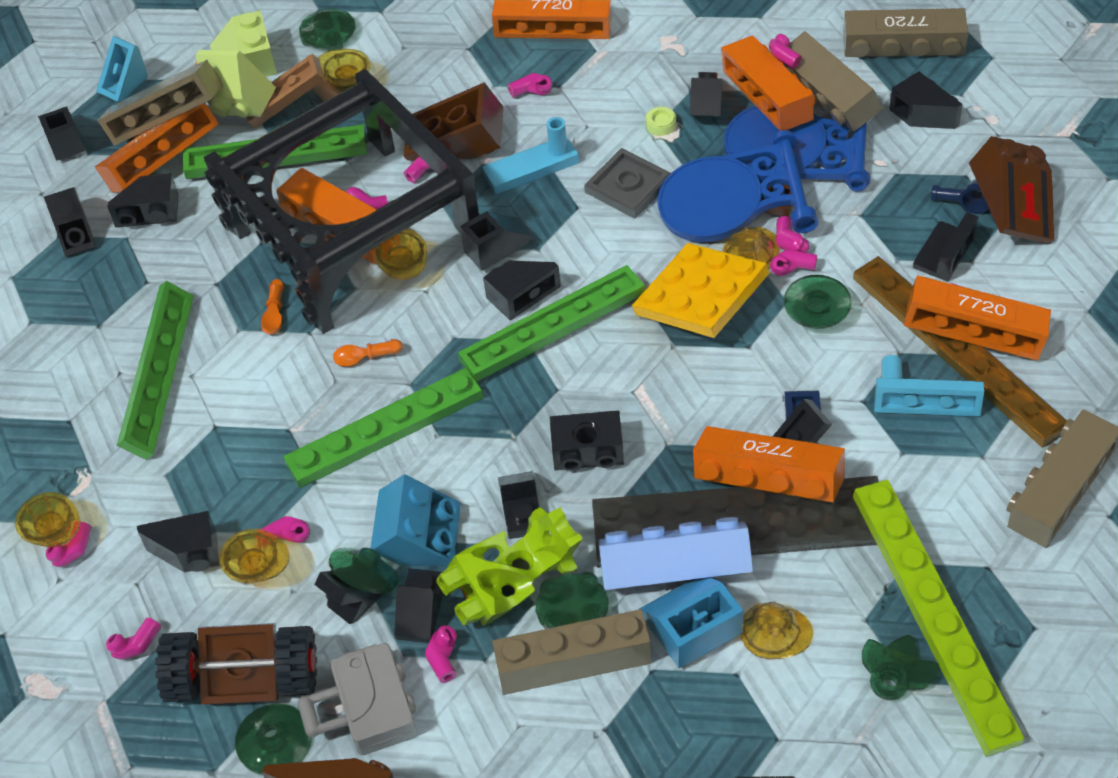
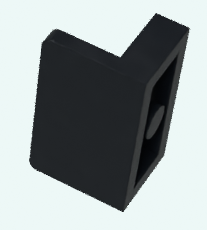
[913,212,979,282]

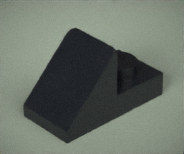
[773,399,832,444]
[498,471,539,539]
[314,565,390,624]
[394,568,443,643]

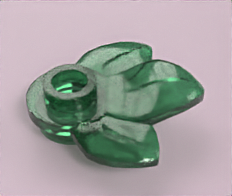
[861,635,939,701]

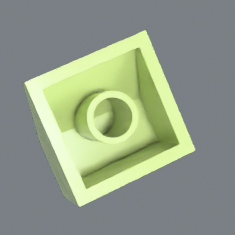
[210,10,277,77]
[196,50,276,118]

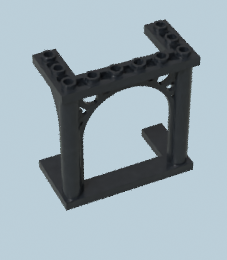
[204,69,479,334]

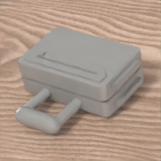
[298,643,417,755]

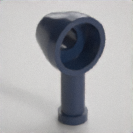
[931,179,989,214]

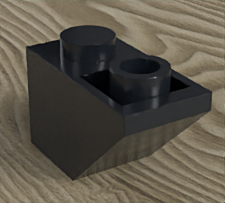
[889,71,963,129]
[690,72,724,116]
[38,106,85,161]
[107,173,179,228]
[44,187,96,257]
[460,211,534,271]

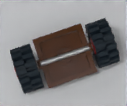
[155,623,317,704]

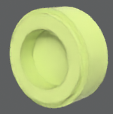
[646,107,676,136]

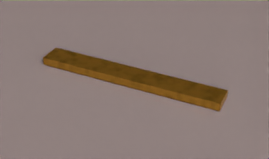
[853,256,1067,448]

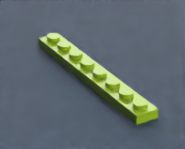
[853,479,1025,757]

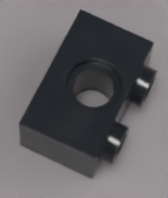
[550,410,624,471]

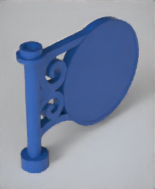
[724,106,871,191]
[657,130,819,242]

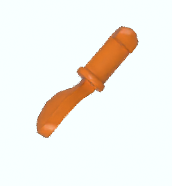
[261,279,284,334]
[333,339,403,366]

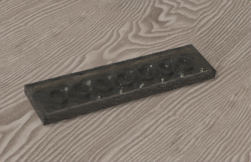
[592,476,879,568]

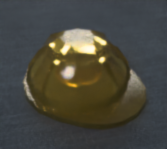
[318,49,370,92]
[723,227,779,269]
[372,229,427,280]
[15,492,81,547]
[219,529,290,585]
[740,600,813,660]

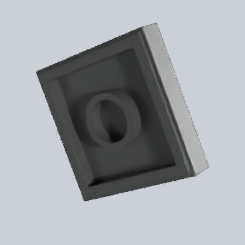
[584,148,671,219]

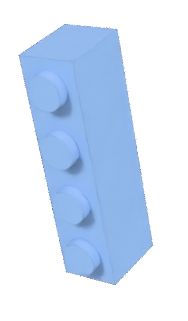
[598,517,753,590]

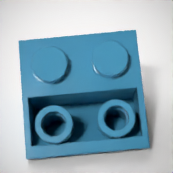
[370,474,461,566]
[639,577,743,669]

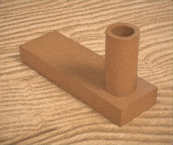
[246,54,340,128]

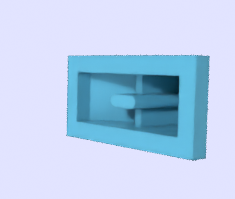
[96,36,148,102]

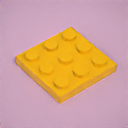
[632,243,770,338]

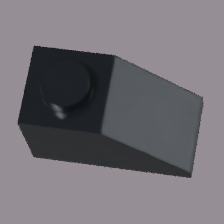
[483,260,561,320]
[137,511,220,573]

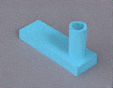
[482,117,579,195]
[874,355,984,416]

